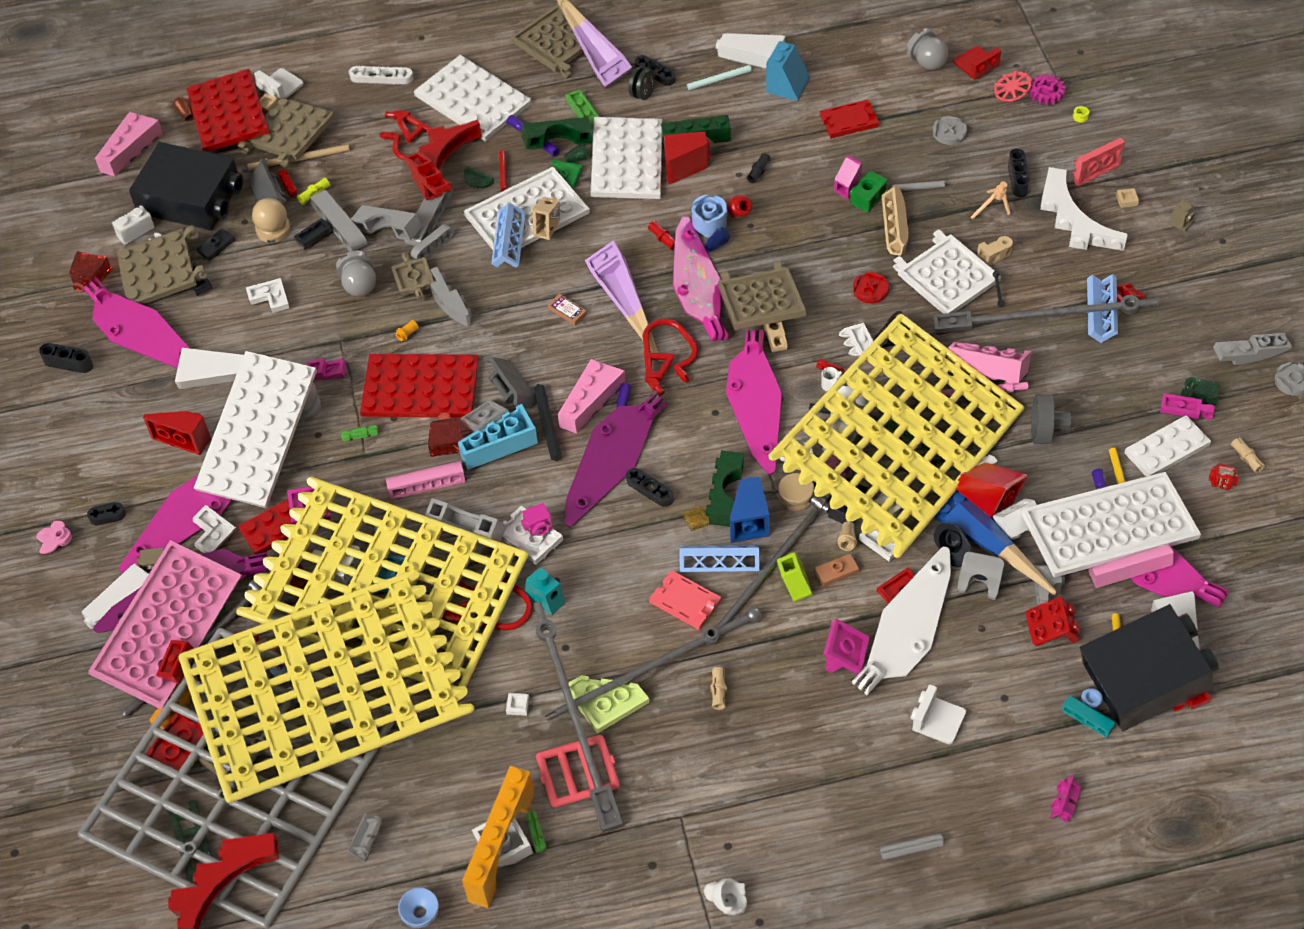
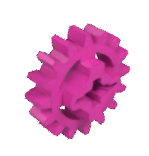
[1028,73,1066,105]

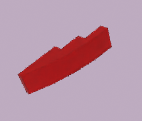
[404,152,452,196]

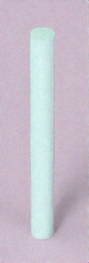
[687,65,751,90]

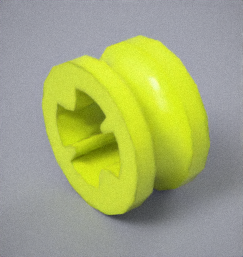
[1073,106,1089,122]

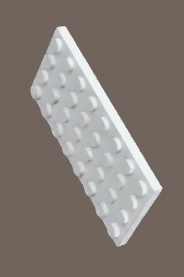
[194,351,317,508]
[1021,472,1201,578]

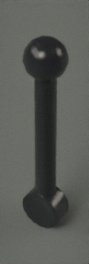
[992,271,1005,308]

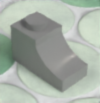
[1034,566,1065,606]

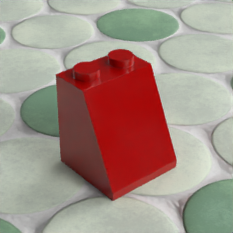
[664,132,711,185]
[956,462,1028,517]

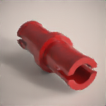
[648,220,675,251]

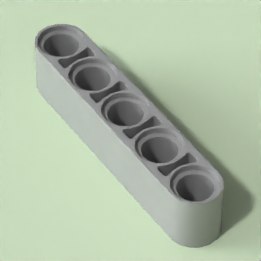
[404,182,453,246]
[309,190,367,252]

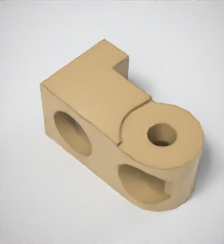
[977,236,1013,266]
[764,321,787,353]

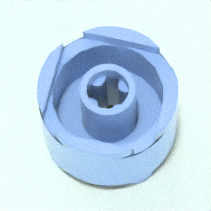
[691,195,727,237]

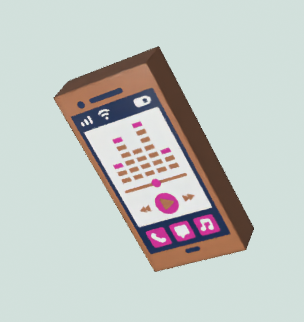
[547,294,587,326]

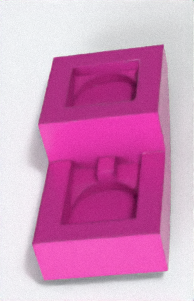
[307,358,347,380]

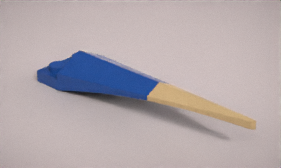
[935,490,1056,595]

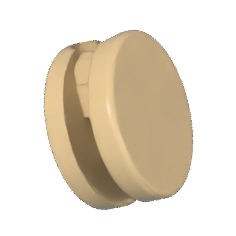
[778,473,814,511]

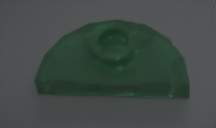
[464,166,495,189]

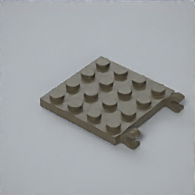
[511,4,603,78]
[238,98,336,167]
[116,226,208,305]
[718,261,806,330]

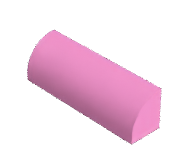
[386,461,465,500]
[1089,544,1174,588]

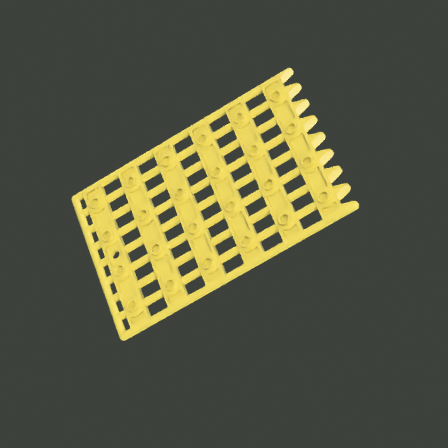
[768,314,1025,558]
[236,477,528,687]
[179,570,475,803]

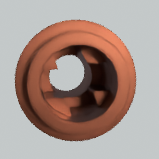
[173,96,194,121]

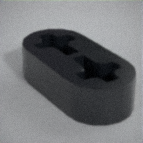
[87,502,126,526]

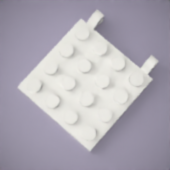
[893,230,1001,314]

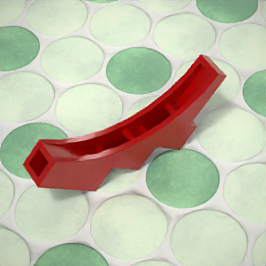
[410,119,482,201]
[168,833,279,929]

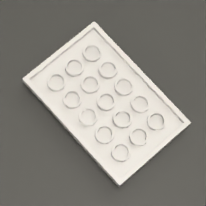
[414,55,532,142]
[591,117,662,199]
[464,167,590,254]

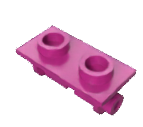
[1050,775,1081,822]

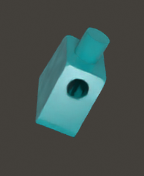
[525,568,566,616]

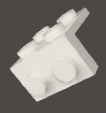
[254,68,303,100]
[911,684,966,744]

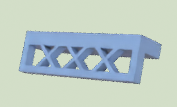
[491,202,526,268]
[1087,274,1118,343]
[679,545,759,572]

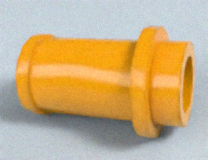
[395,320,419,341]

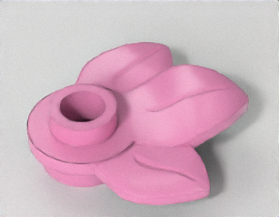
[36,521,72,554]

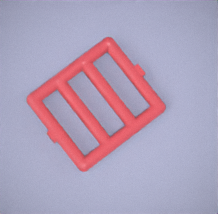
[536,735,620,808]

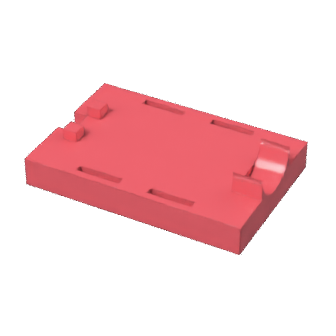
[1072,138,1125,186]
[649,570,721,630]

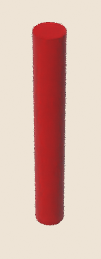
[499,150,507,192]

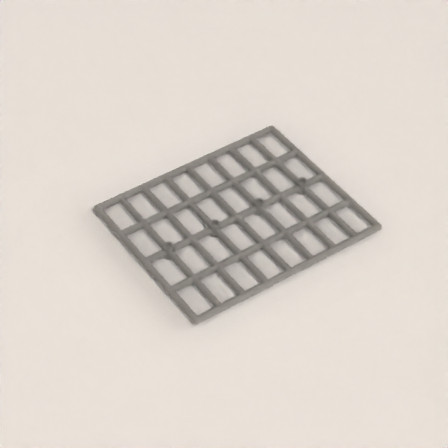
[78,628,395,929]

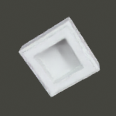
[506,693,530,716]

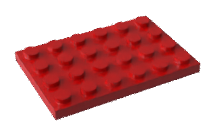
[186,68,269,152]
[360,354,479,418]

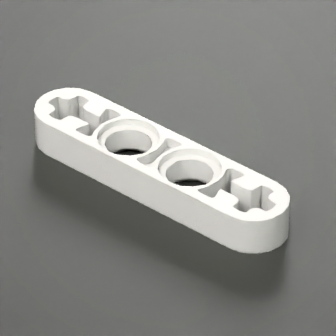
[349,66,413,84]

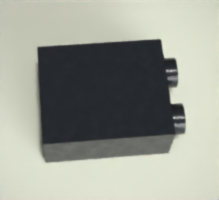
[129,142,243,231]
[1080,604,1219,732]

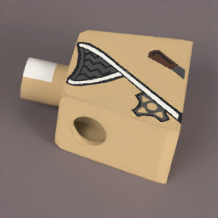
[532,197,561,240]

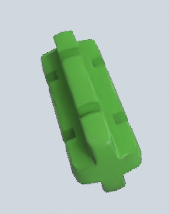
[341,425,378,442]
[525,811,546,852]

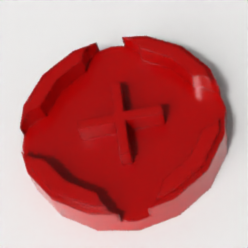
[853,272,889,304]

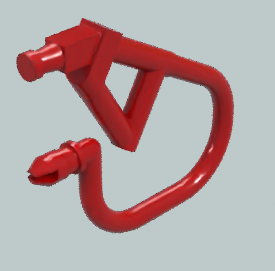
[380,110,433,161]
[643,319,698,396]
[442,577,533,631]

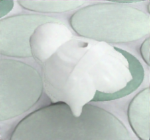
[704,878,747,915]

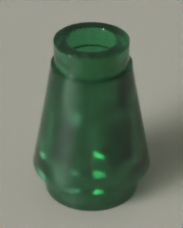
[564,144,590,163]

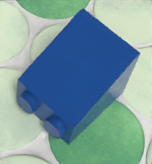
[730,476,770,543]

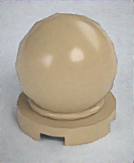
[252,198,290,242]

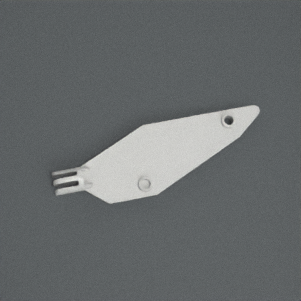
[852,547,951,695]

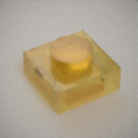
[683,506,709,531]

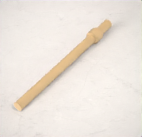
[247,144,349,171]

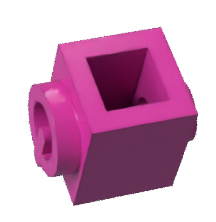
[521,503,553,537]

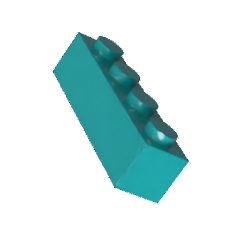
[1061,695,1115,738]

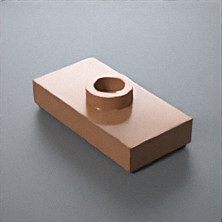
[814,554,859,587]

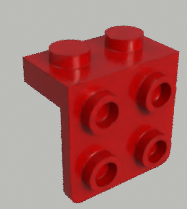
[954,46,1002,80]
[1025,596,1080,646]

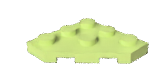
[569,675,650,734]

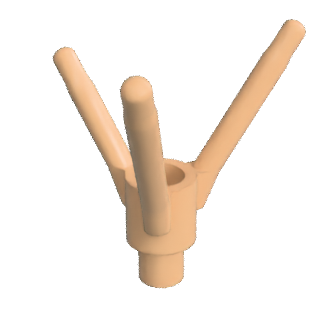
[971,181,1011,219]

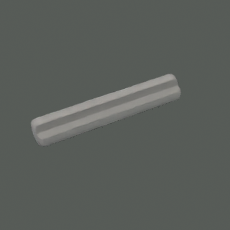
[880,833,944,859]

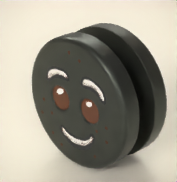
[628,67,655,100]

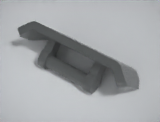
[248,158,287,205]
[484,356,536,408]

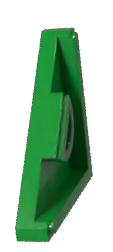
[552,159,583,190]

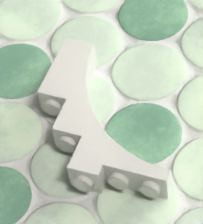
[1040,167,1127,251]

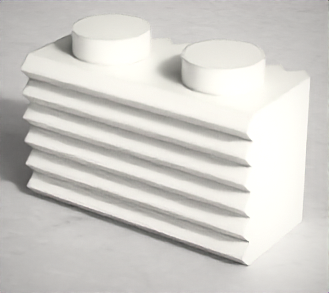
[112,206,155,245]

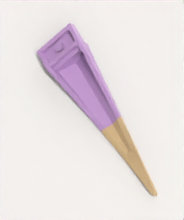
[557,0,633,88]
[585,240,661,362]

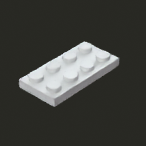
[1124,415,1211,477]

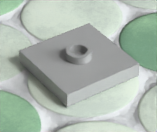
[460,400,509,432]

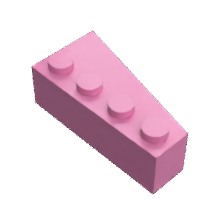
[95,112,163,176]
[947,342,1031,384]
[558,359,626,433]

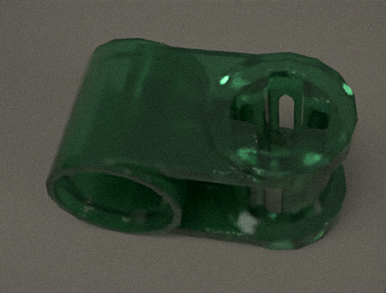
[1181,377,1220,406]

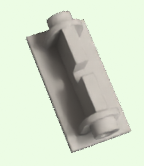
[347,814,383,862]

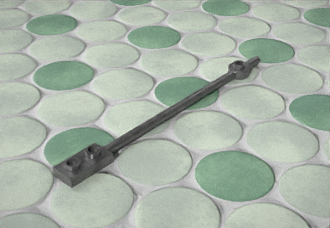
[933,295,1159,334]
[534,602,623,832]

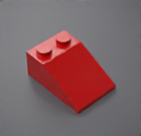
[143,411,211,455]

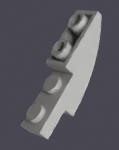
[430,267,472,327]
[1213,333,1292,365]

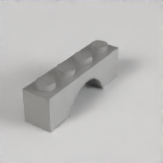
[351,205,422,241]
[425,498,507,542]

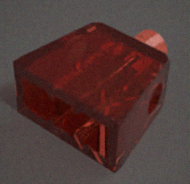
[69,251,112,292]
[428,413,464,457]

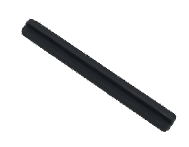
[534,384,562,461]

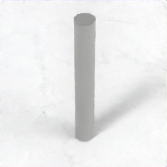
[892,180,945,191]

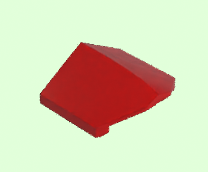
[1106,283,1147,302]

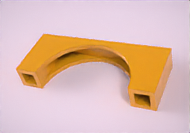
[462,766,535,908]

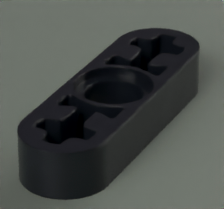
[635,55,676,85]
[626,468,674,507]

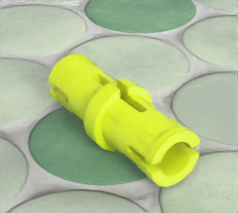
[297,178,330,205]

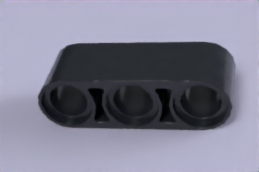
[1008,148,1030,198]
[39,343,93,373]

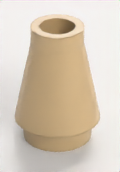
[837,521,857,551]

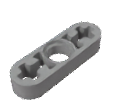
[411,224,454,259]

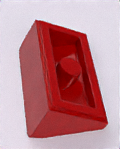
[156,640,194,684]

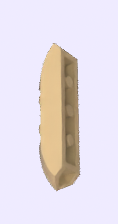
[881,185,908,256]

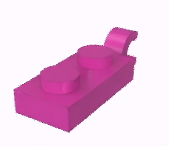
[1160,393,1215,419]

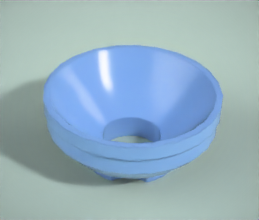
[398,888,438,928]

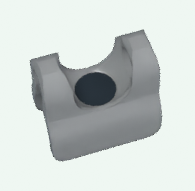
[957,552,1004,600]

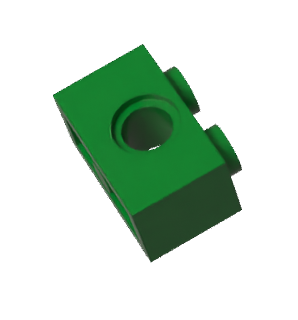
[850,171,888,213]

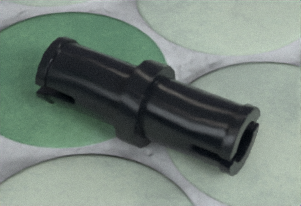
[746,153,771,183]

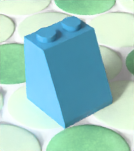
[766,41,810,101]

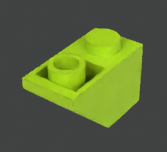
[777,552,813,602]

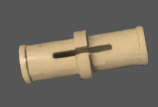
[1231,437,1265,473]
[711,667,727,710]

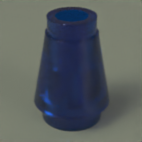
[704,227,731,252]

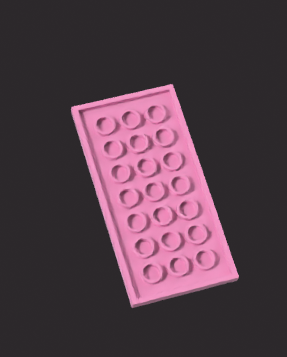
[88,540,241,710]

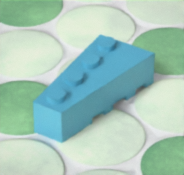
[458,404,538,470]

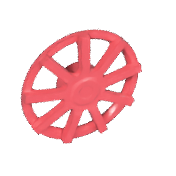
[994,71,1032,102]

